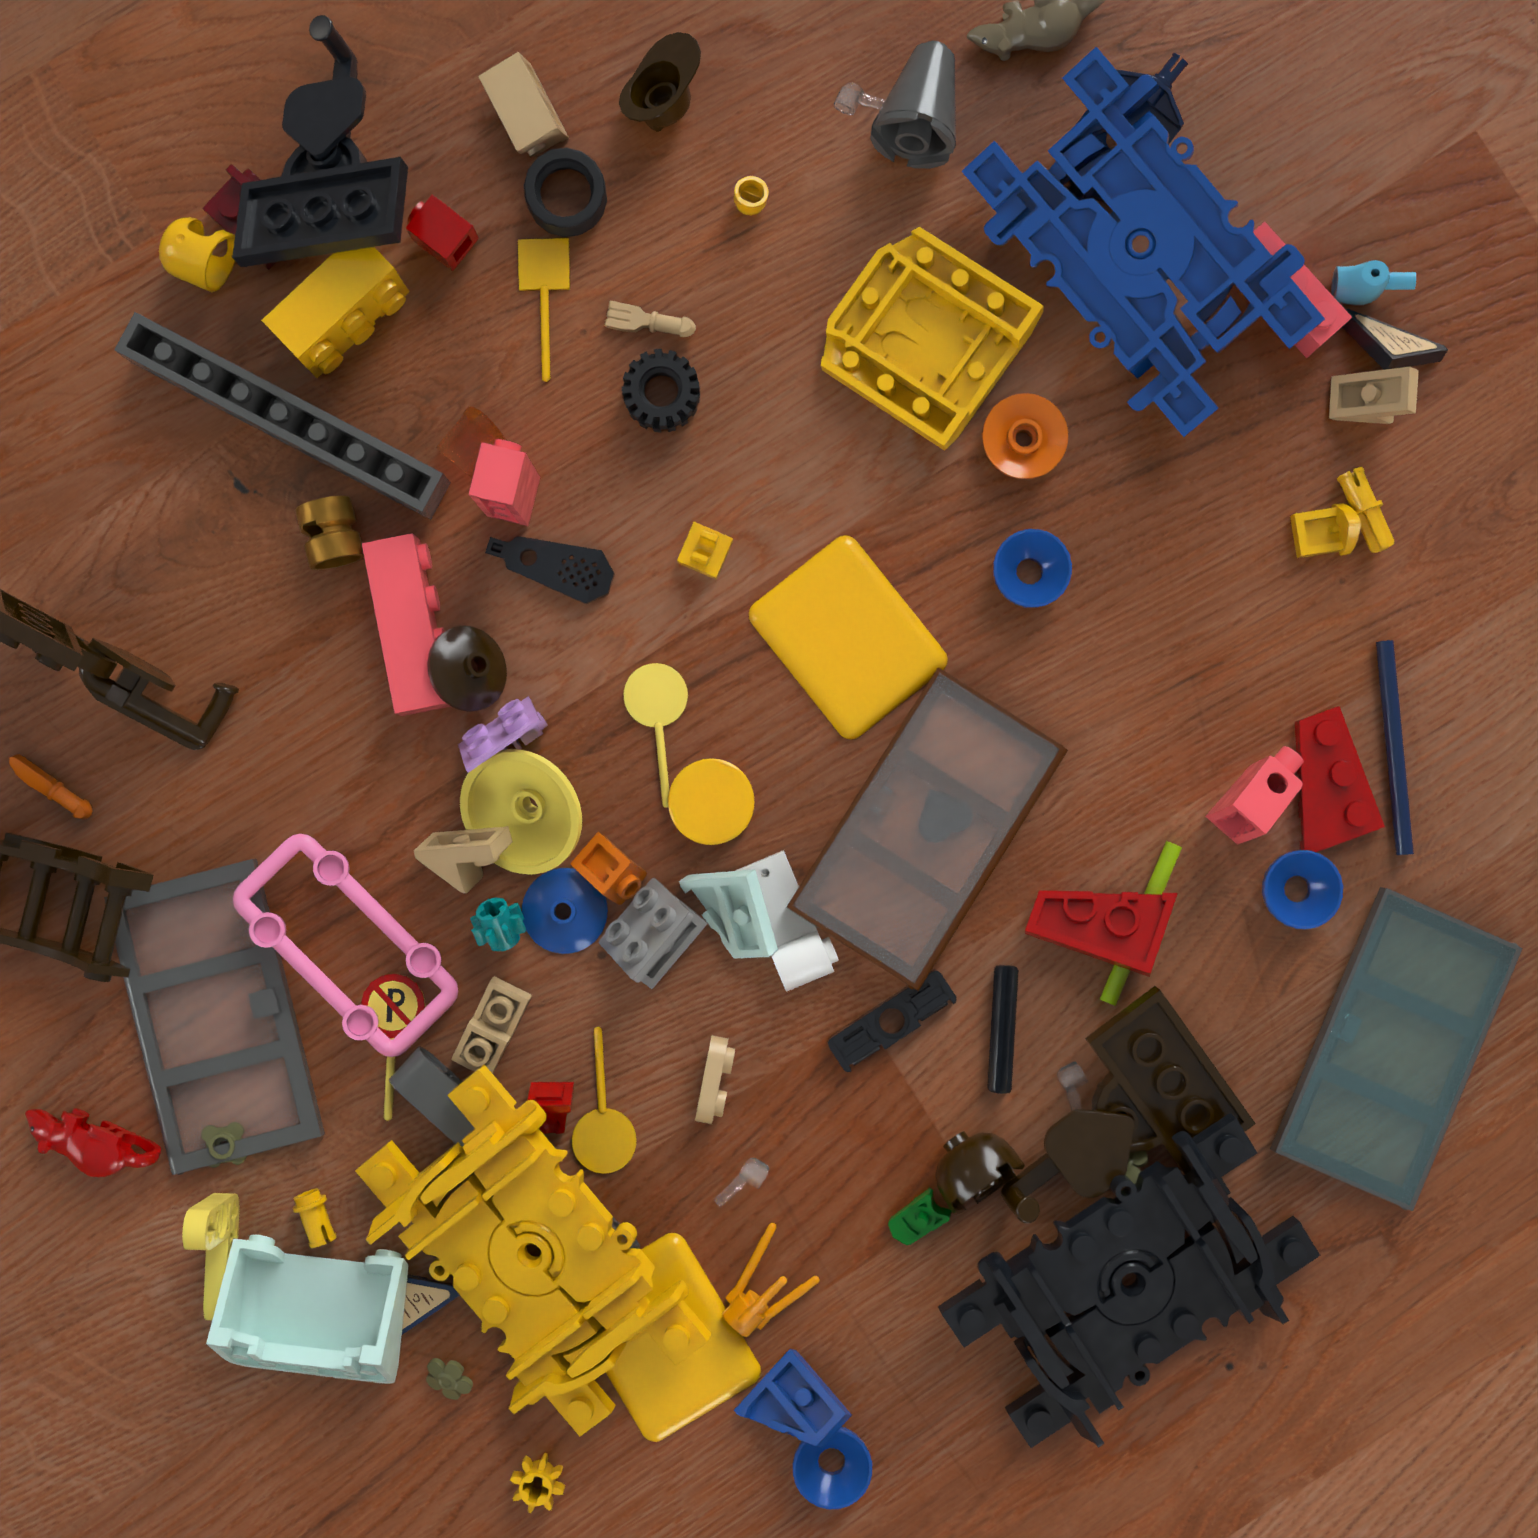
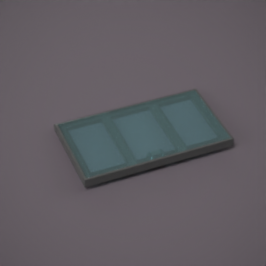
[1270,887,1523,1211]

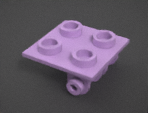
[458,696,548,773]

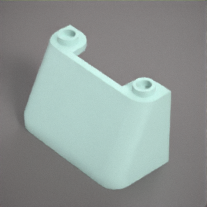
[206,1235,408,1384]

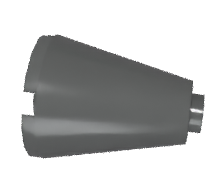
[870,41,956,169]

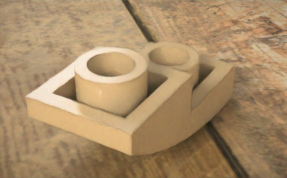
[451,976,532,1074]

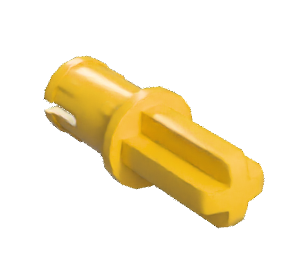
[1337,467,1394,553]

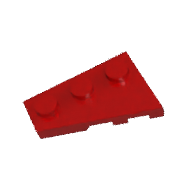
[1295,706,1385,852]
[1025,890,1178,977]

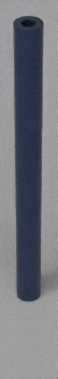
[1376,640,1414,855]

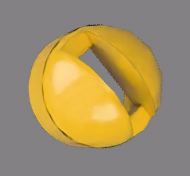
[733,176,769,216]

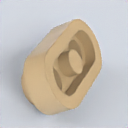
[695,1035,735,1124]

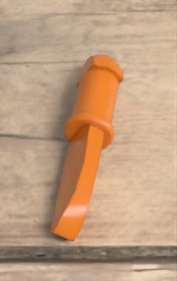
[9,754,93,820]

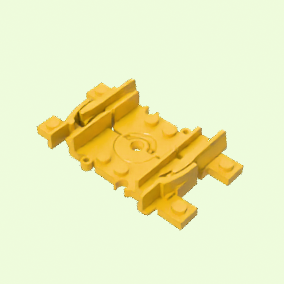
[355,1064,712,1437]

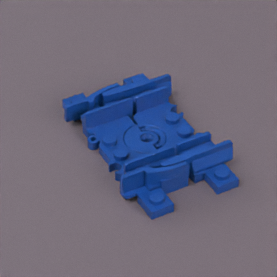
[962,47,1325,437]

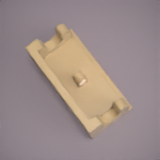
[478,52,569,157]

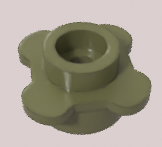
[201,1121,247,1168]

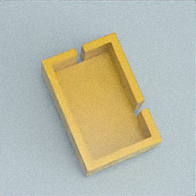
[261,247,410,378]

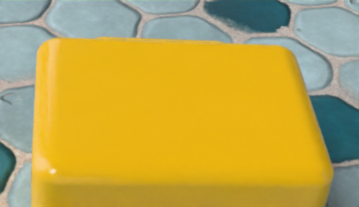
[749,535,948,740]
[581,1233,761,1442]

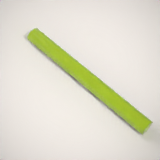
[1100,841,1182,1006]

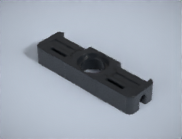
[827,969,957,1072]

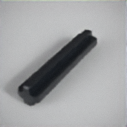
[987,965,1019,1094]

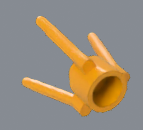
[723,1223,820,1337]

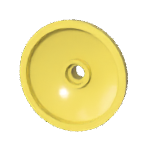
[460,749,582,875]

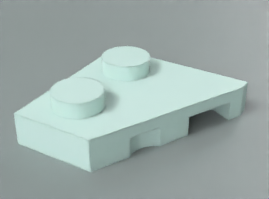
[679,869,778,959]

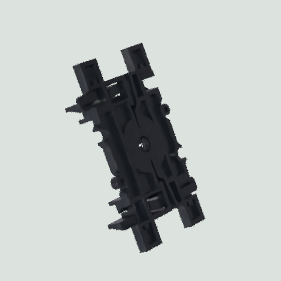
[938,1113,1321,1448]

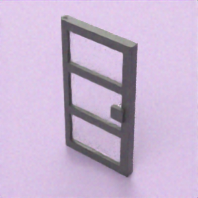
[104,859,325,1175]

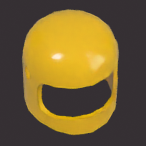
[159,217,236,292]

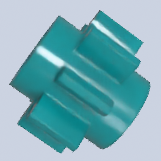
[470,898,526,951]

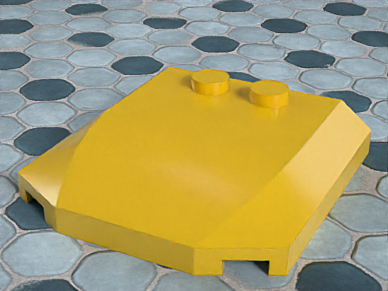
[821,227,1044,451]

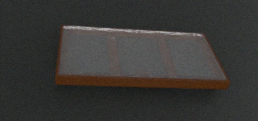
[786,667,1068,991]

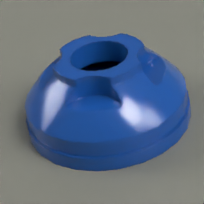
[993,529,1072,608]
[1262,850,1343,929]
[793,1427,872,1509]

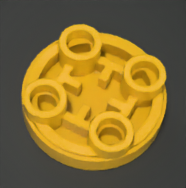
[668,759,755,845]

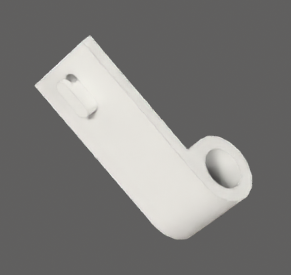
[736,850,839,992]

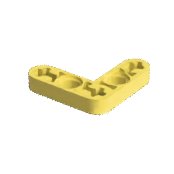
[182,1193,239,1321]

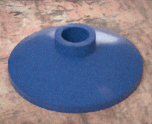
[522,868,608,954]

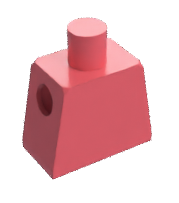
[1205,746,1304,845]

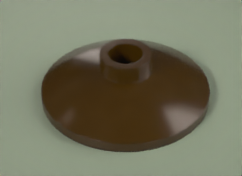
[427,626,507,712]

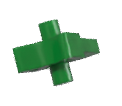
[888,1188,952,1245]

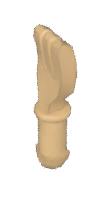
[604,301,696,337]

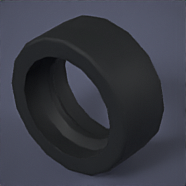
[524,148,607,237]

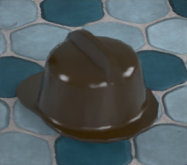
[619,32,701,132]

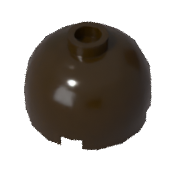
[936,1131,1025,1215]

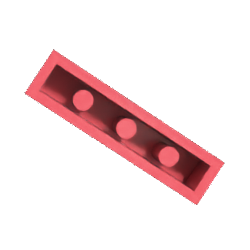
[362,533,451,716]

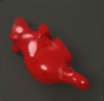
[25,1108,161,1177]

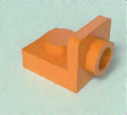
[570,832,647,905]

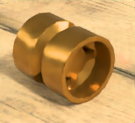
[295,496,364,570]

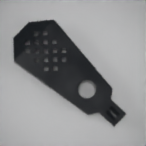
[485,536,615,604]

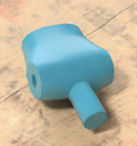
[1331,260,1416,305]

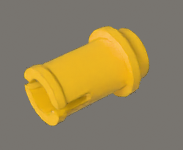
[292,1188,337,1248]

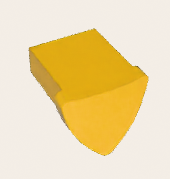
[1290,503,1361,558]

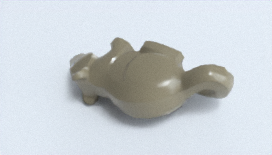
[967,0,1106,61]

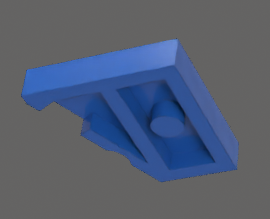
[734,1349,852,1447]

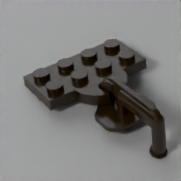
[0,589,239,750]
[1001,986,1256,1224]

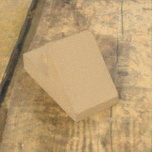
[1329,367,1419,424]
[414,826,513,893]

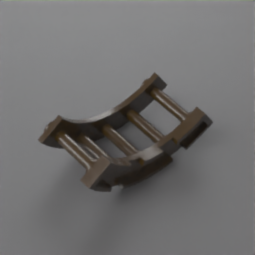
[0,832,154,982]

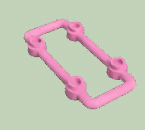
[233,834,458,1057]

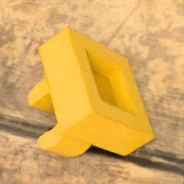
[677,522,733,580]

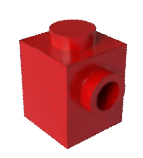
[405,194,479,271]

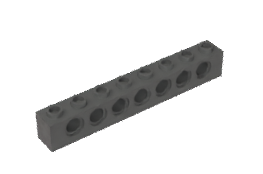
[114,312,451,520]

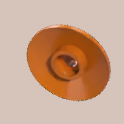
[982,393,1068,479]

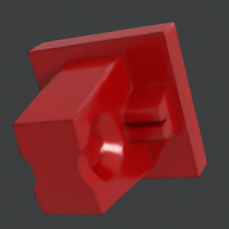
[528,1082,574,1134]

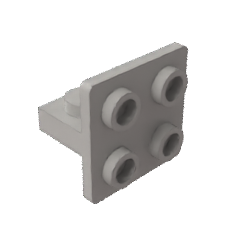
[599,878,708,989]

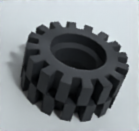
[622,349,700,433]

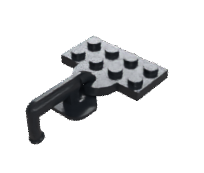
[232,15,408,267]

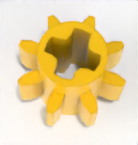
[510,1453,565,1513]

